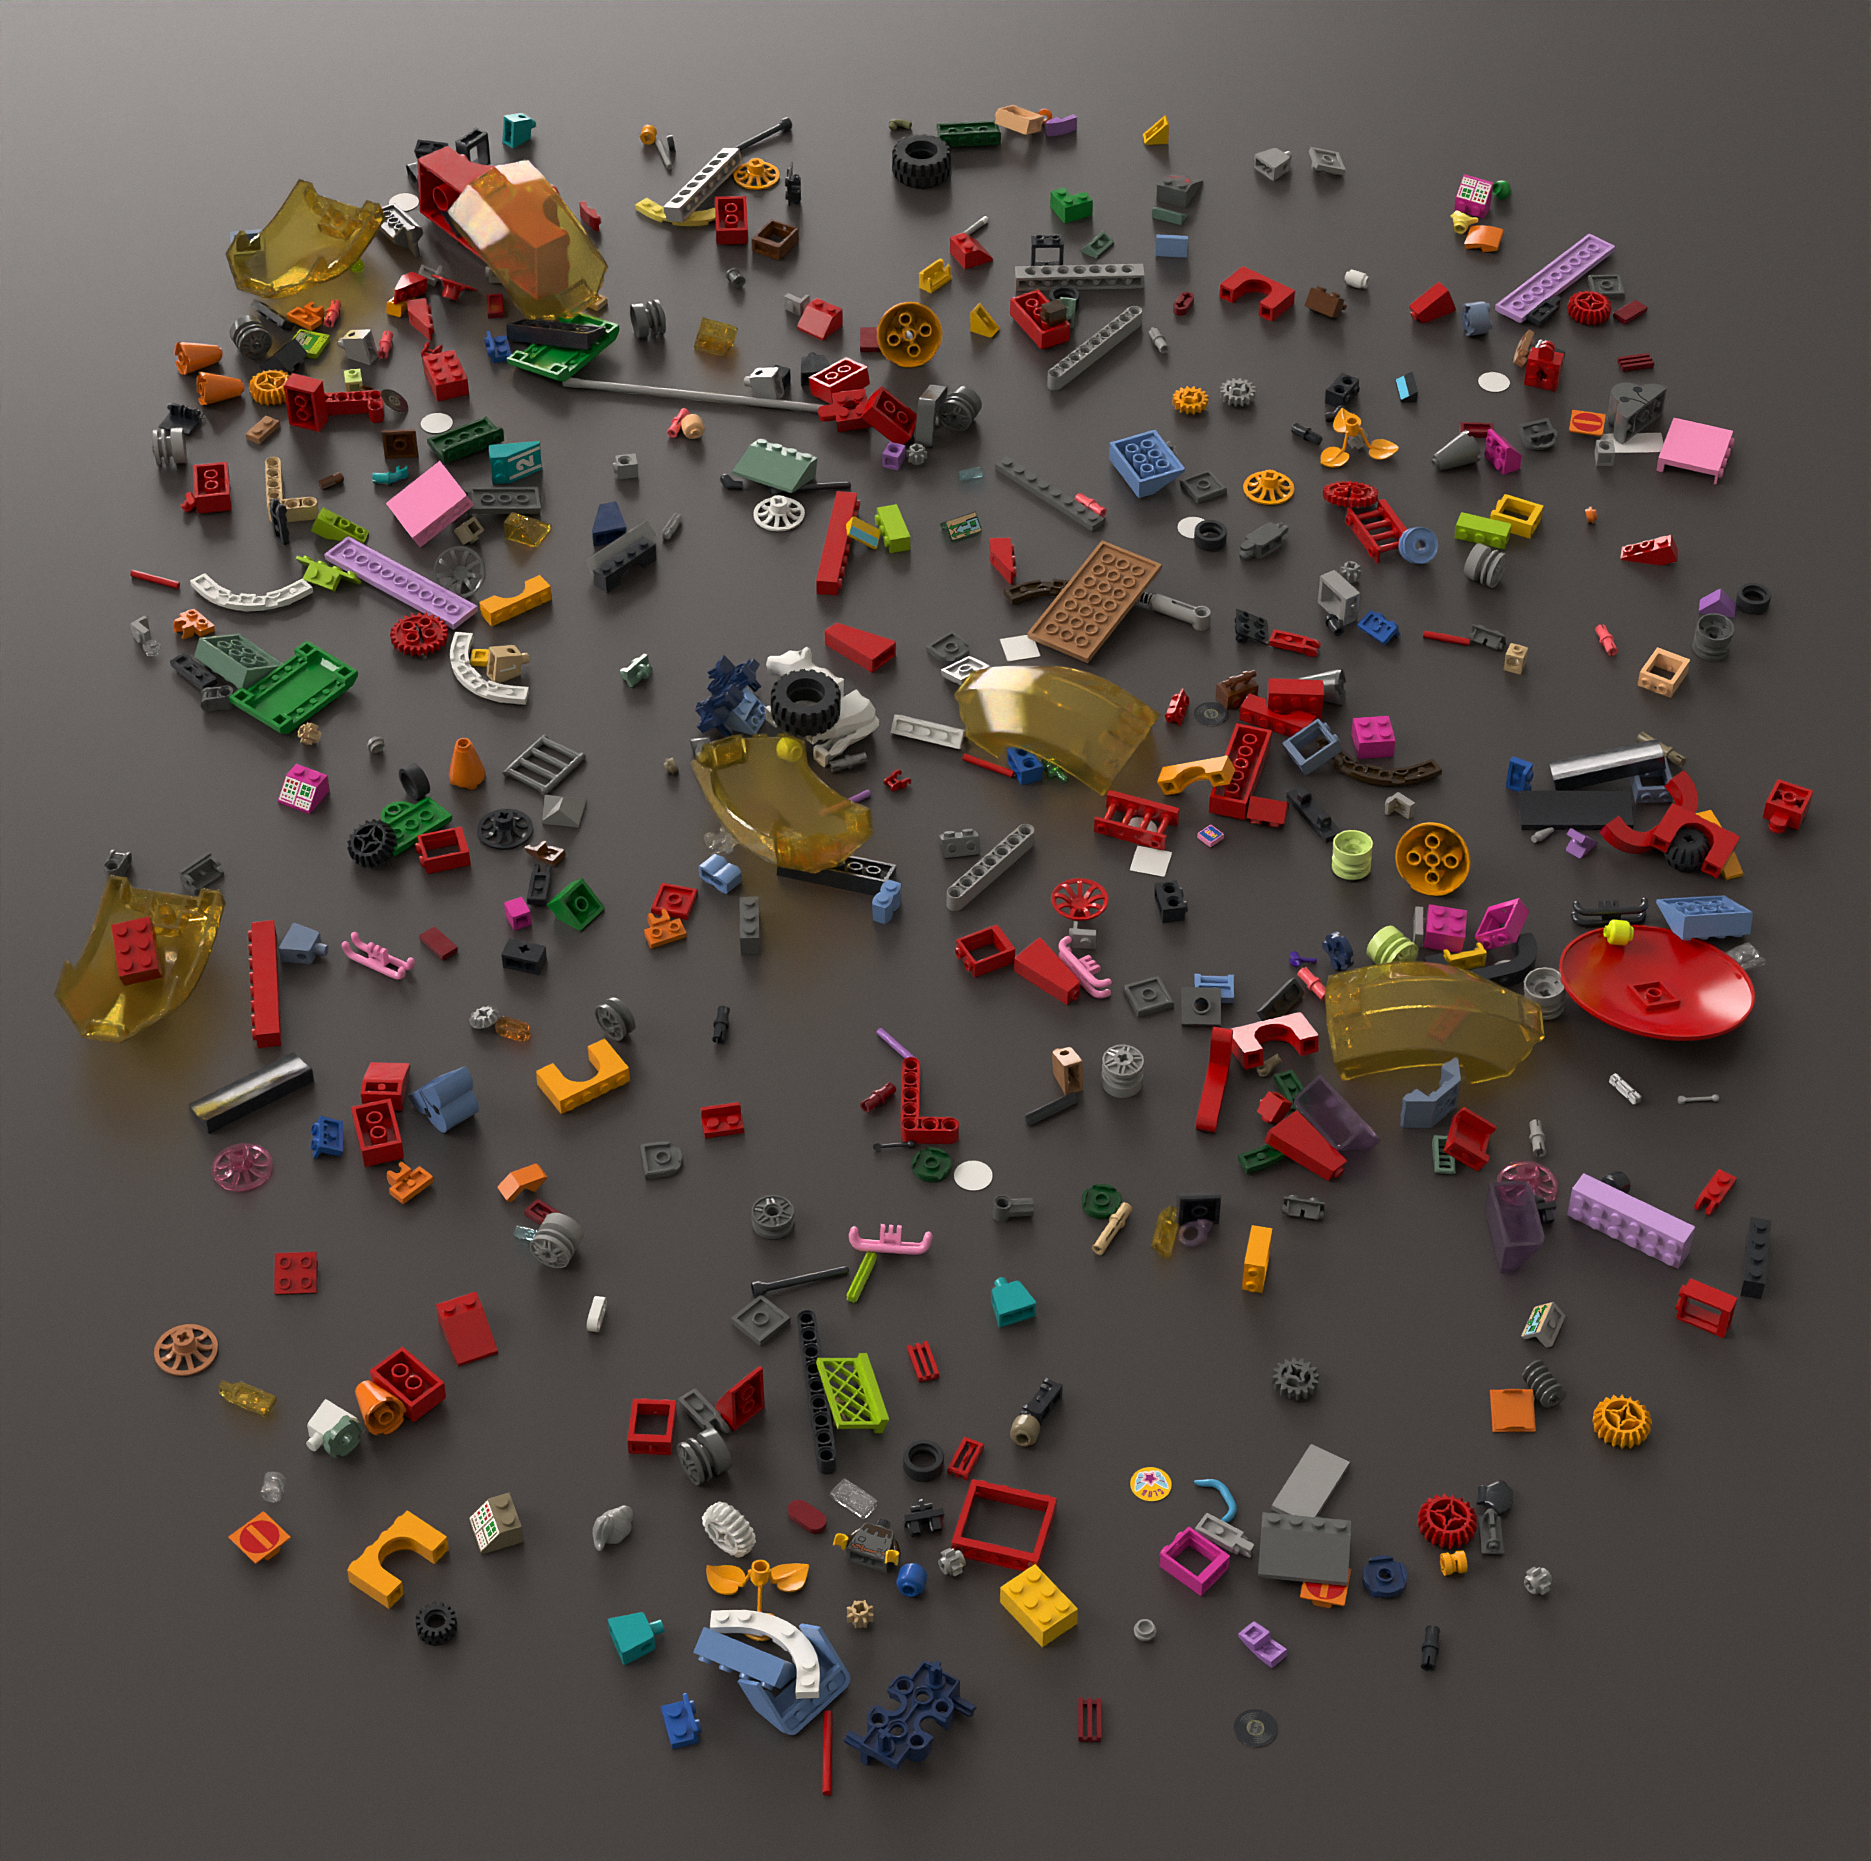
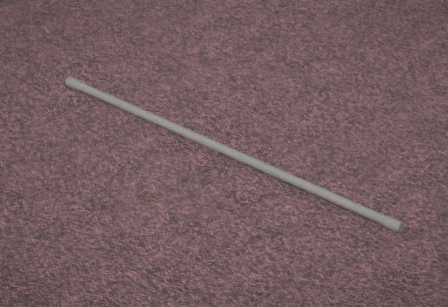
[563,378,940,426]

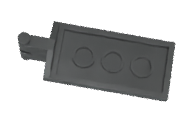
[366,203,424,257]
[462,487,541,515]

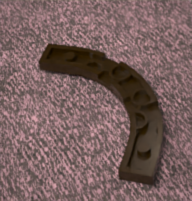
[1004,579,1123,620]
[1315,738,1442,786]

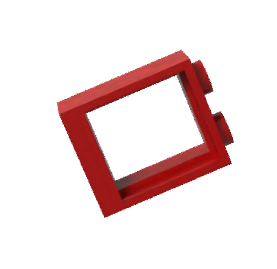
[415,826,471,874]
[955,924,1016,978]
[1675,1278,1738,1338]
[627,1398,677,1455]

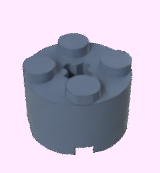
[1461,301,1493,336]

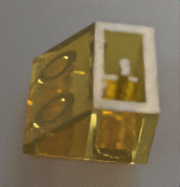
[693,317,738,357]

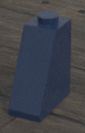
[592,501,627,546]

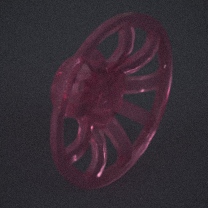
[211,1143,273,1191]
[1496,1161,1558,1207]

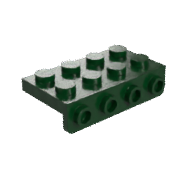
[936,120,1001,147]
[427,416,504,464]

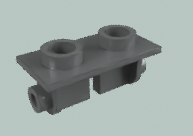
[1468,624,1506,651]
[1282,1195,1325,1220]
[1478,1509,1504,1554]

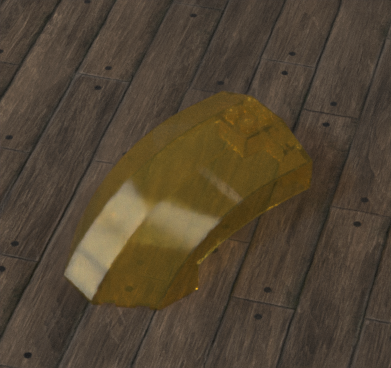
[448,160,608,320]
[225,179,386,299]
[954,666,1161,796]
[691,733,873,873]
[54,875,226,1043]
[1325,961,1545,1084]

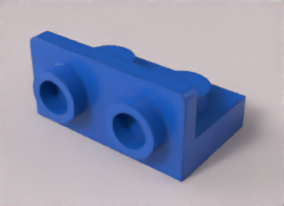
[484,331,512,363]
[1357,610,1401,646]
[310,1116,343,1159]
[661,1693,702,1749]

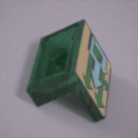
[940,511,982,541]

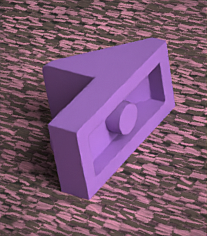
[1566,828,1598,858]

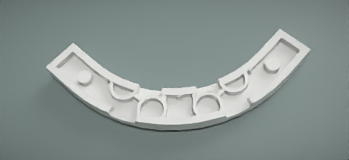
[190,573,313,612]
[450,632,529,705]
[710,1610,820,1699]

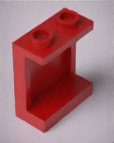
[1444,1107,1497,1171]

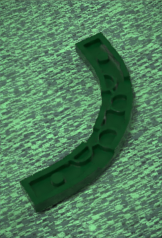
[1238,1069,1310,1174]

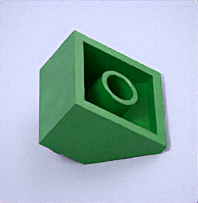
[547,878,605,931]

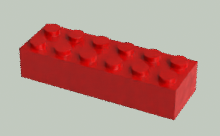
[1209,723,1272,820]

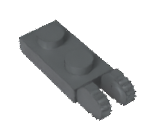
[678,1388,730,1434]

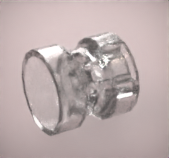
[260,1472,286,1502]

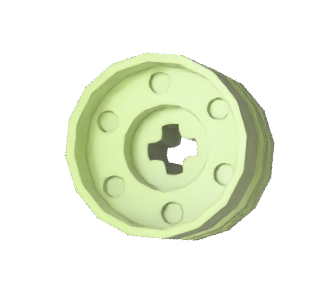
[1332,830,1373,880]
[1366,925,1419,977]

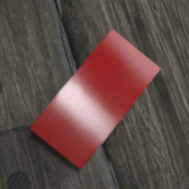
[579,201,601,231]

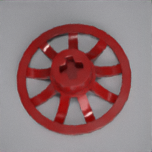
[431,274,478,301]
[1051,878,1108,921]

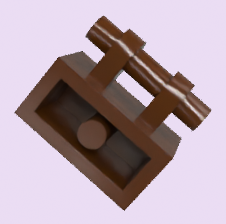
[1304,286,1347,318]
[1216,670,1259,710]

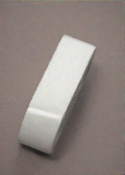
[587,1296,607,1332]

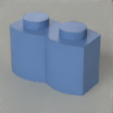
[699,854,742,894]
[872,880,901,924]

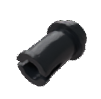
[1325,614,1344,636]

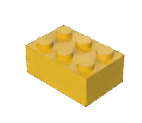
[1000,1564,1078,1647]

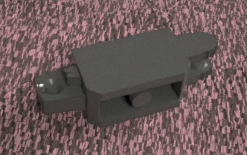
[1239,522,1288,560]

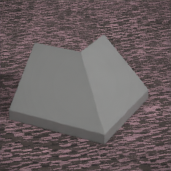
[542,795,587,828]

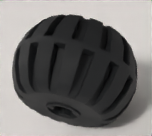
[1663,827,1711,872]

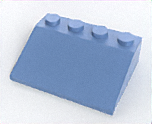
[1109,430,1185,498]
[1656,895,1753,940]
[693,1627,797,1690]

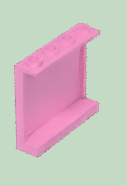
[1656,418,1735,484]
[386,461,474,547]

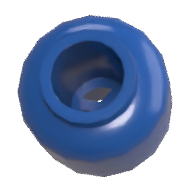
[896,1563,927,1597]

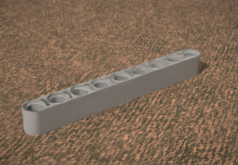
[1047,306,1142,390]

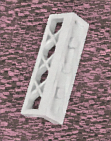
[890,715,968,749]

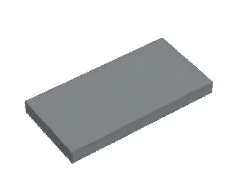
[1271,1444,1350,1517]

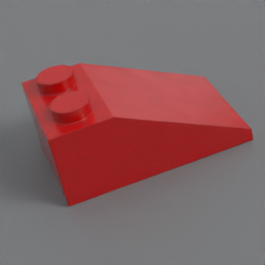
[436,1292,498,1366]
[715,1366,765,1432]

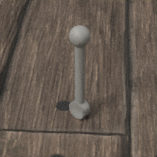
[1678,1094,1719,1104]

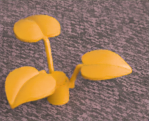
[1321,408,1399,468]
[706,1560,809,1641]

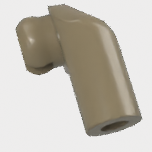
[1257,1054,1283,1077]

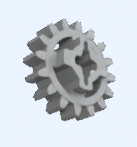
[1220,378,1256,406]

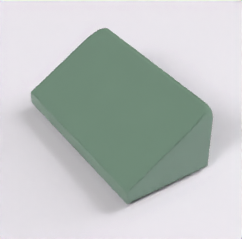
[1152,207,1187,225]
[1081,230,1114,258]

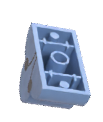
[408,1066,479,1133]

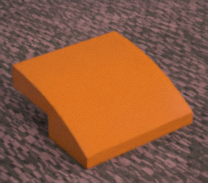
[1464,225,1504,252]

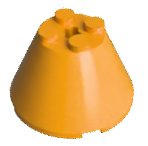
[877,302,942,367]
[1395,822,1471,896]

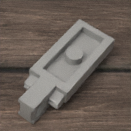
[1195,1513,1255,1558]

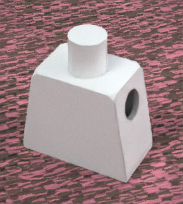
[306,1399,357,1452]

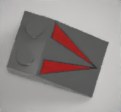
[1156,173,1203,208]

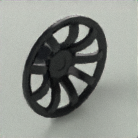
[477,809,533,849]

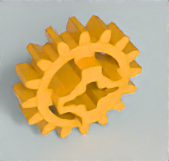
[1172,386,1208,415]

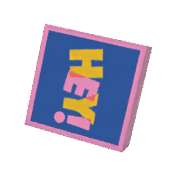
[1197,825,1224,848]

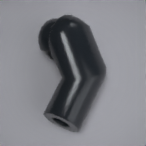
[1325,405,1346,421]

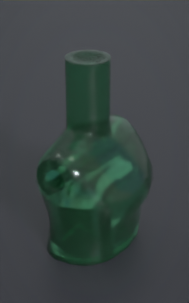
[1041,754,1069,784]

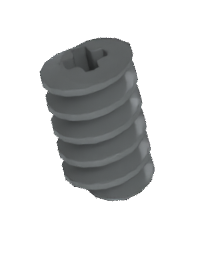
[1522,1360,1567,1408]

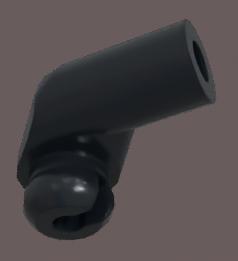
[720,474,743,490]

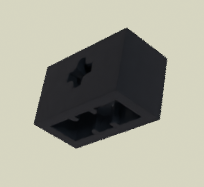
[501,938,547,975]

